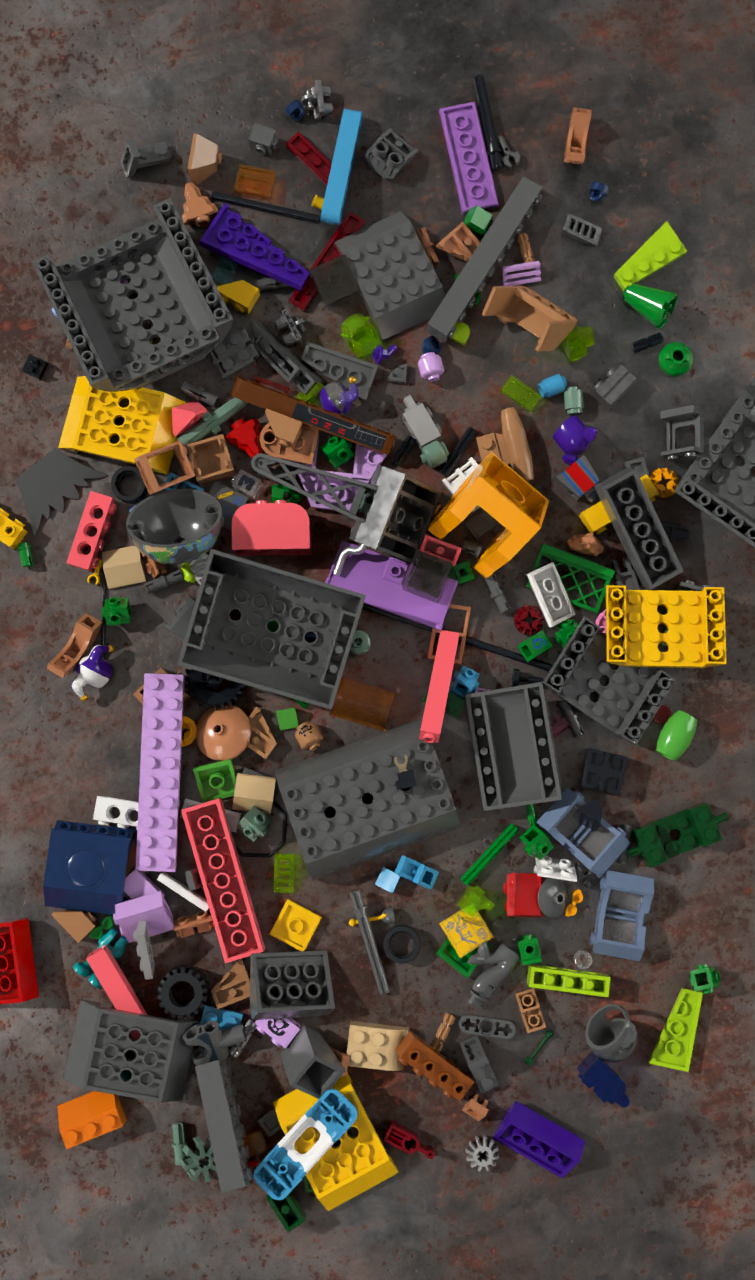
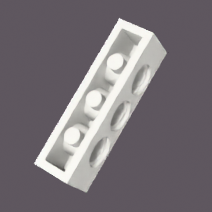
[93,796,139,830]

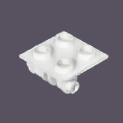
[534,856,577,882]

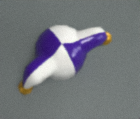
[71,645,115,702]

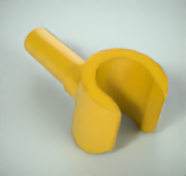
[87,559,103,585]

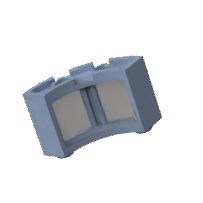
[536,788,630,878]
[590,870,654,961]

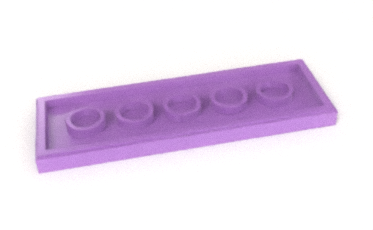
[439,102,499,215]

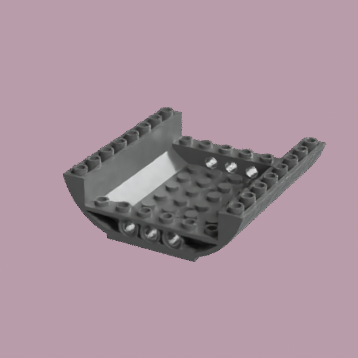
[32,198,233,392]
[674,377,755,548]

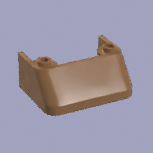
[482,285,578,352]

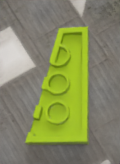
[613,221,687,291]
[648,988,703,1072]

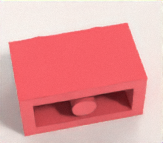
[419,533,462,566]

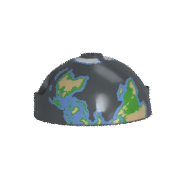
[126,489,224,565]

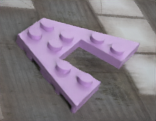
[296,433,395,512]

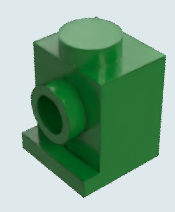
[516,934,542,965]

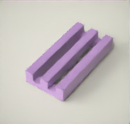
[502,261,541,286]

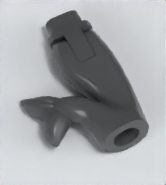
[467,941,520,1009]

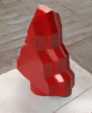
[225,418,264,458]

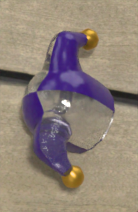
[319,376,358,415]

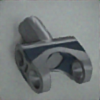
[183,1020,247,1066]

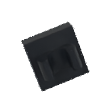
[21,354,48,380]

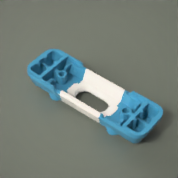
[253,1089,358,1200]

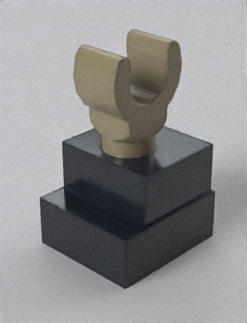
[394,755,417,790]

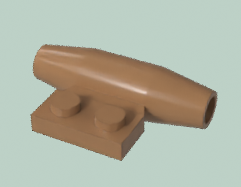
[476,407,534,483]

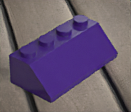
[493,1101,585,1179]

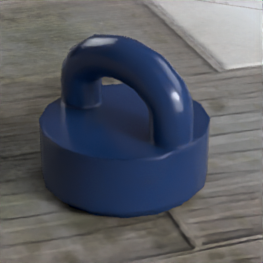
[285,100,304,121]
[589,182,609,202]
[422,335,441,354]

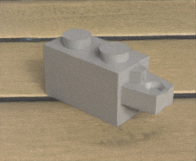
[402,395,442,450]

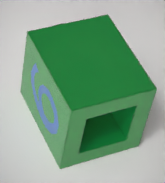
[517,630,553,662]

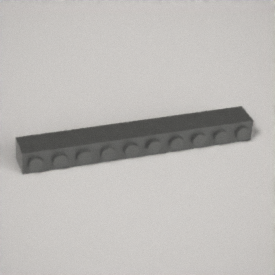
[426,176,542,343]

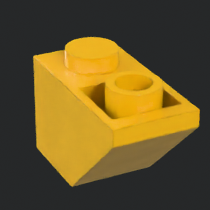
[217,280,260,314]

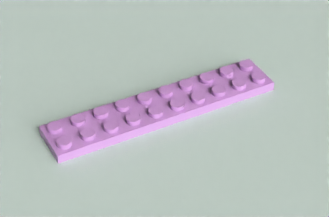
[136,673,185,872]

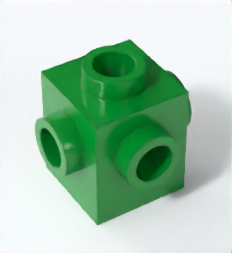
[320,436,354,468]
[101,597,131,626]
[555,619,578,649]
[519,824,554,860]
[690,964,721,994]

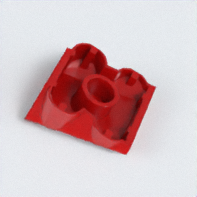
[503,872,544,917]

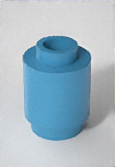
[538,374,567,398]

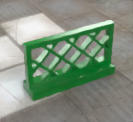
[526,543,615,614]

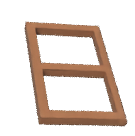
[428,604,471,665]

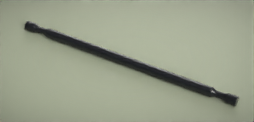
[101,568,106,659]

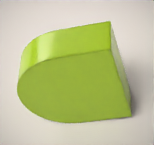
[449,323,470,346]

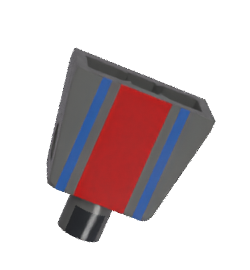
[554,455,600,503]

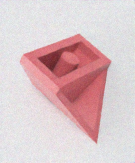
[172,400,207,437]

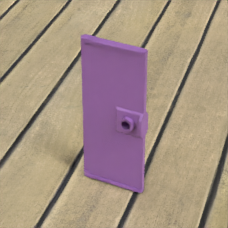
[325,541,458,631]

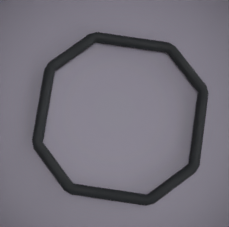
[231,800,287,858]

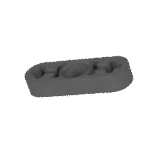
[458,1014,516,1039]

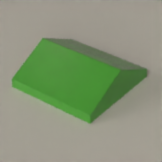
[193,759,237,803]

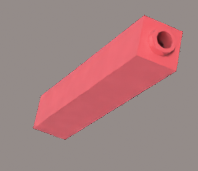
[419,630,460,743]
[86,944,148,1040]

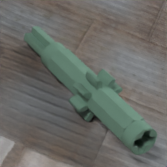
[177,397,248,448]

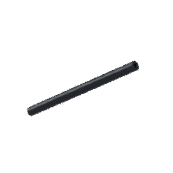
[211,191,320,223]

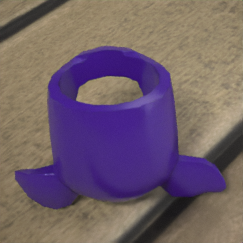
[553,416,598,465]

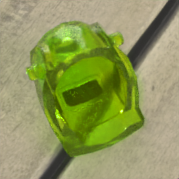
[340,313,381,359]

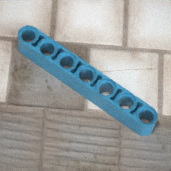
[320,108,363,225]

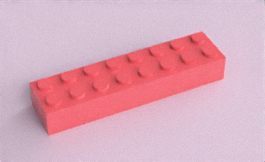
[181,798,265,963]

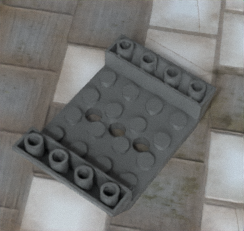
[543,617,676,745]
[64,999,199,1103]

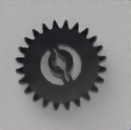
[185,669,247,710]

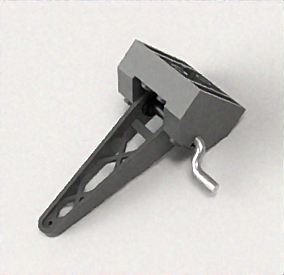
[251,453,442,576]

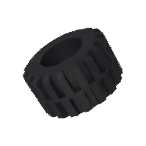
[157,965,210,1019]

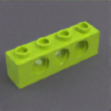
[527,964,611,997]

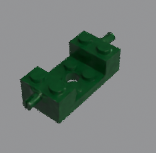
[627,802,729,868]

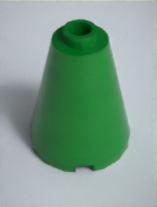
[623,283,678,329]

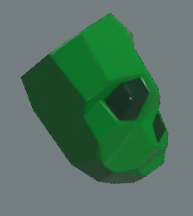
[271,485,303,504]

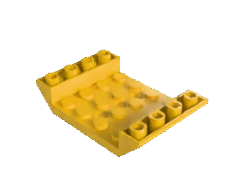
[58,376,186,475]
[606,585,726,668]
[273,1072,399,1211]

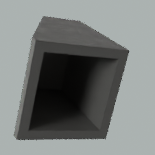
[280,1025,346,1099]

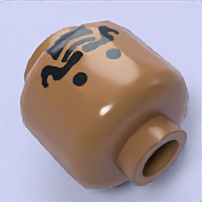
[295,721,323,752]

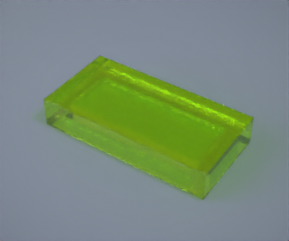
[500,375,542,413]

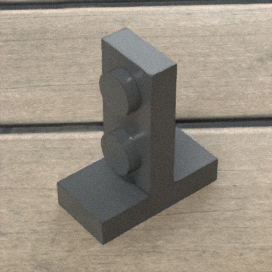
[120,139,172,178]
[460,1035,499,1094]

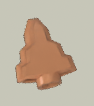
[182,182,219,228]
[566,533,604,557]

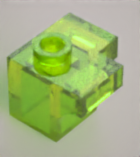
[560,325,595,363]
[456,885,495,917]

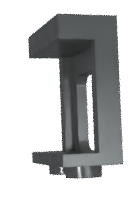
[660,405,704,461]

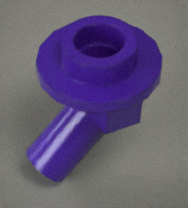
[372,344,398,364]

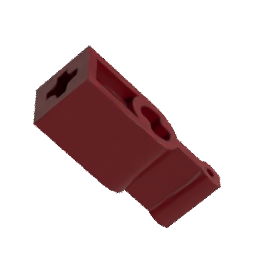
[383,1119,435,1159]

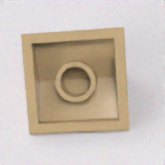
[102,546,146,589]
[232,773,276,814]

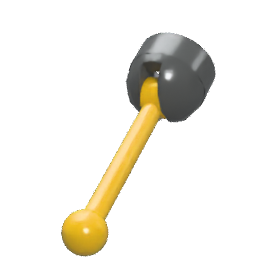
[349,907,396,927]

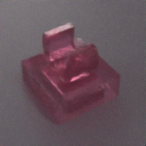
[551,714,570,739]

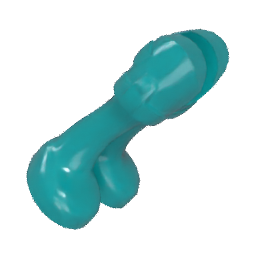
[72,928,128,989]

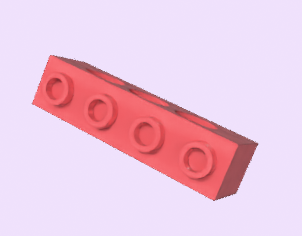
[66,491,117,572]

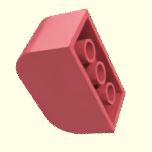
[232,500,312,556]

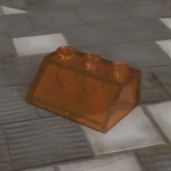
[329,677,395,731]

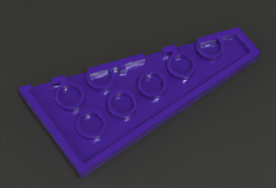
[200,203,310,291]

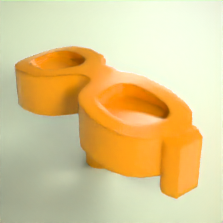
[565,889,583,917]

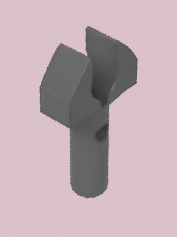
[497,136,520,170]

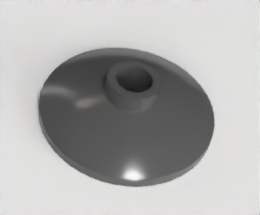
[538,878,569,917]

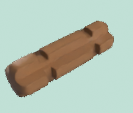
[517,233,535,270]
[431,1013,455,1052]

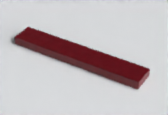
[289,211,365,312]

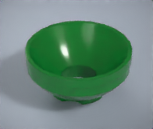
[658,342,693,377]

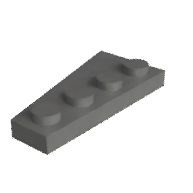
[301,342,378,402]

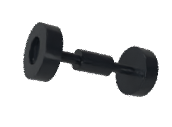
[511,669,544,687]

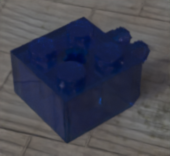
[577,1051,630,1108]

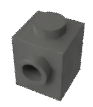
[248,123,279,155]

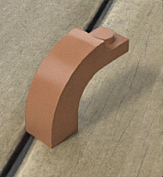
[564,107,592,165]
[47,613,103,678]

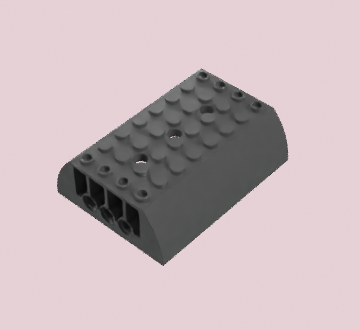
[177,549,366,710]
[275,718,460,880]

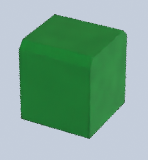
[464,205,493,236]

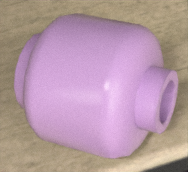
[418,352,444,382]

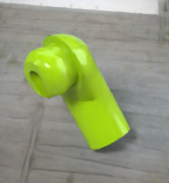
[181,562,197,583]

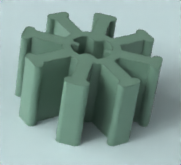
[180,1136,217,1183]

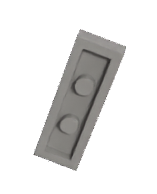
[134,920,155,980]

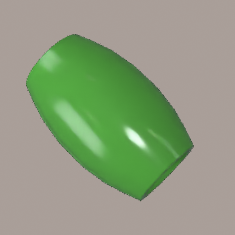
[656,710,697,761]

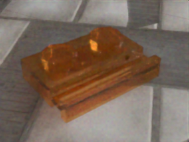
[234,164,276,199]

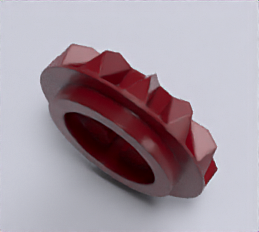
[514,605,545,635]

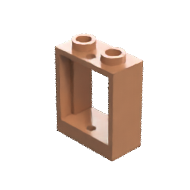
[134,440,195,495]

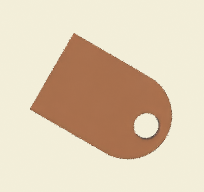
[260,423,320,466]

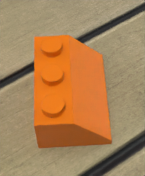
[57,1091,127,1149]

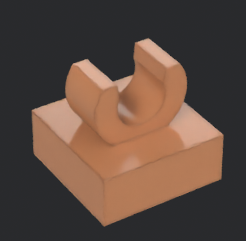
[462,1094,488,1121]

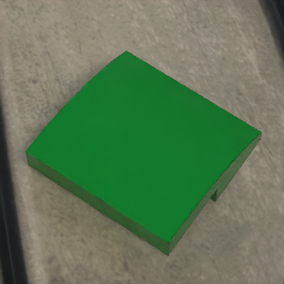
[436,938,492,978]

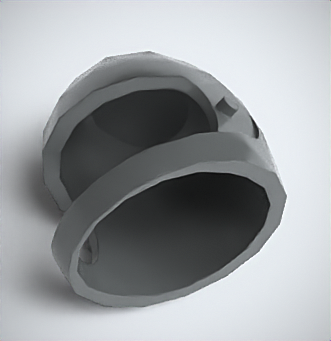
[585,1004,638,1063]

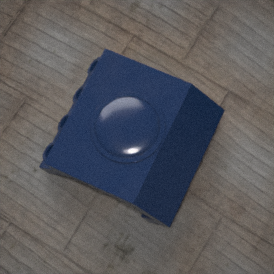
[43,820,135,915]

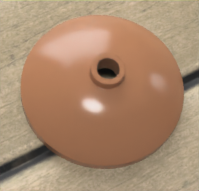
[196,704,252,761]

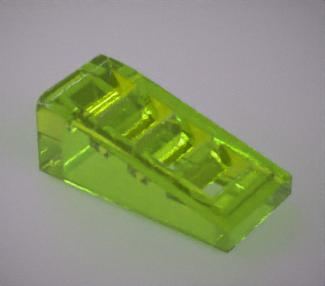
[274,853,295,893]

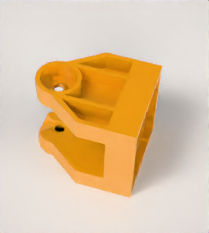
[427,452,549,578]

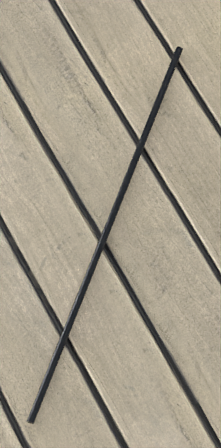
[206,550,553,671]

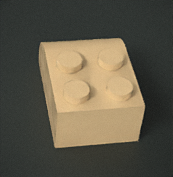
[347,1021,409,1071]

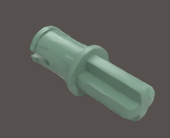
[172,1122,188,1165]

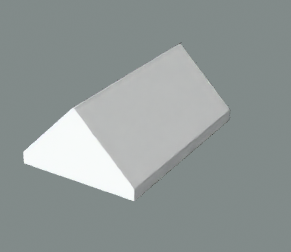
[526,562,576,627]

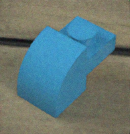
[394,855,439,890]

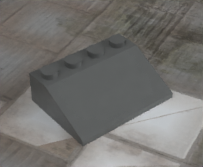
[250,951,335,1020]

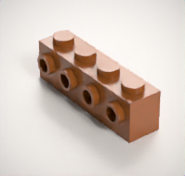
[395,1031,474,1101]

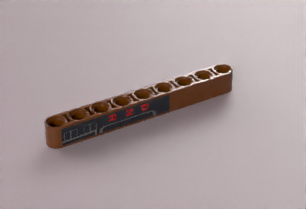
[231,377,396,455]

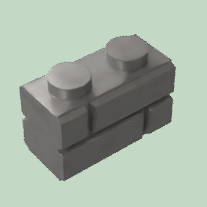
[593,365,637,410]

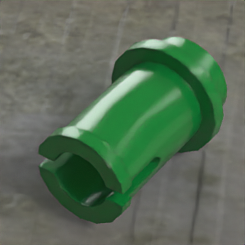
[17,542,34,567]

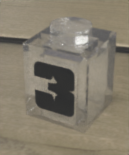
[231,469,262,500]

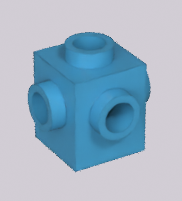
[450,665,480,700]

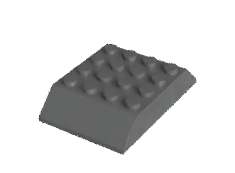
[334,211,445,342]
[465,682,562,811]

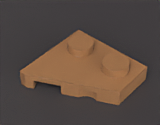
[248,707,277,759]

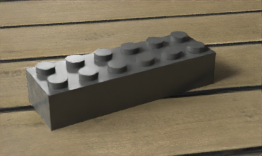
[594,468,683,590]
[195,1060,254,1193]

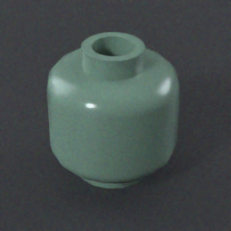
[420,440,449,468]
[349,630,371,656]

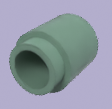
[564,387,584,416]

